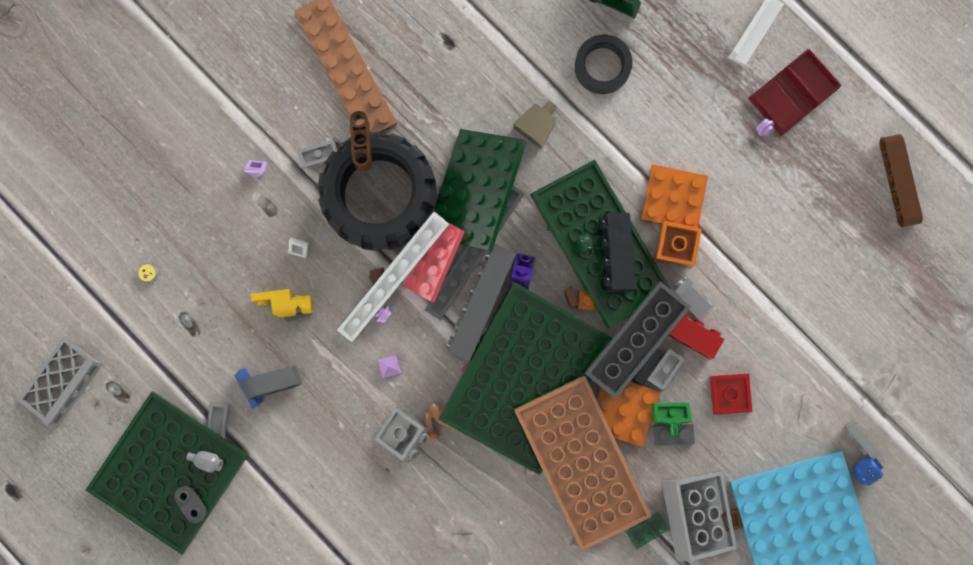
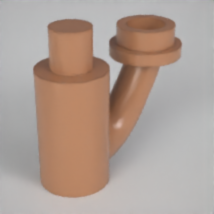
[425,401,452,443]

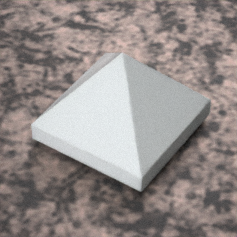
[288,238,309,258]

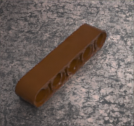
[879,134,923,227]

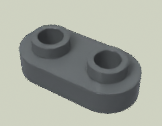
[174,486,207,523]

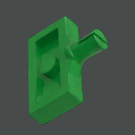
[651,403,692,437]

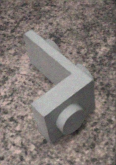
[673,278,712,319]

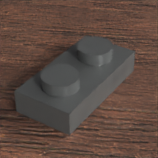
[654,424,695,446]

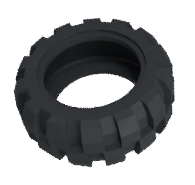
[317,131,437,251]

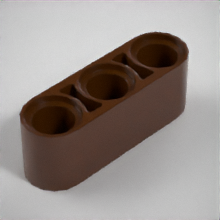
[350,111,372,171]

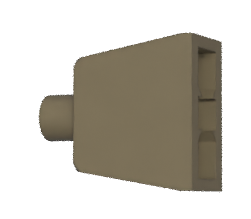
[513,101,557,149]

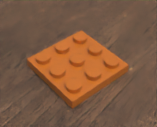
[640,164,708,228]
[596,382,660,447]

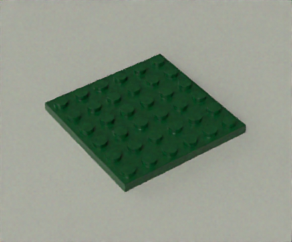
[85,391,250,555]

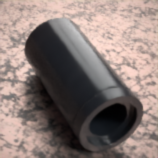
[632,349,663,386]

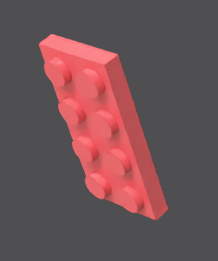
[402,222,465,302]

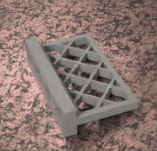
[17,337,103,427]

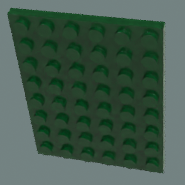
[438,282,612,475]

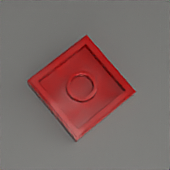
[710,374,753,415]

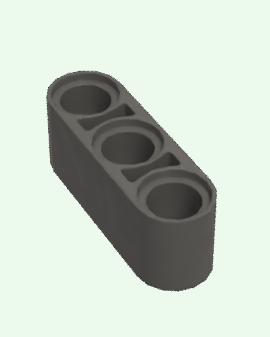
[242,366,301,400]

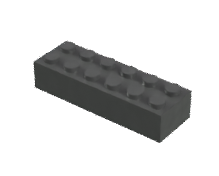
[446,244,516,361]
[584,282,691,399]

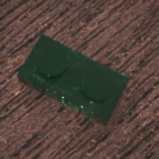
[626,512,670,550]

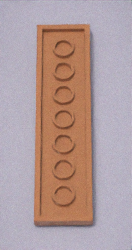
[294,0,397,133]

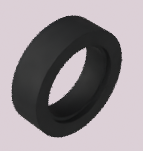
[575,34,633,94]

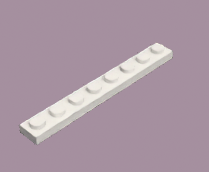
[337,212,449,342]

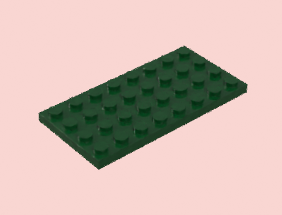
[530,159,671,329]

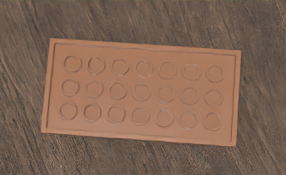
[514,376,651,552]

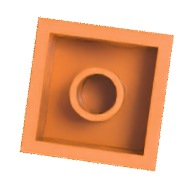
[654,221,702,269]

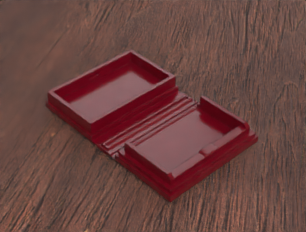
[748,48,841,136]

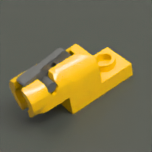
[251,289,314,322]

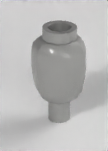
[186,451,223,473]

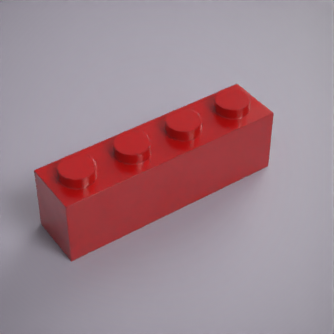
[668,314,725,360]

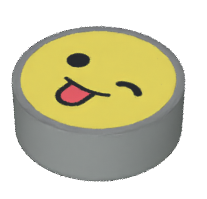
[137,263,159,283]

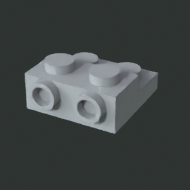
[374,407,430,462]

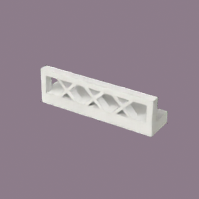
[728,0,784,67]

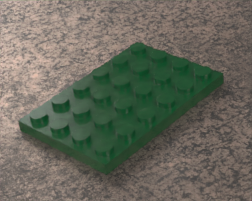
[434,129,527,252]

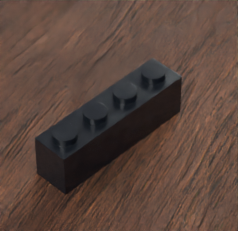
[600,213,635,293]

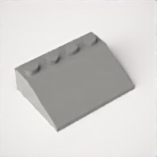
[662,471,737,562]

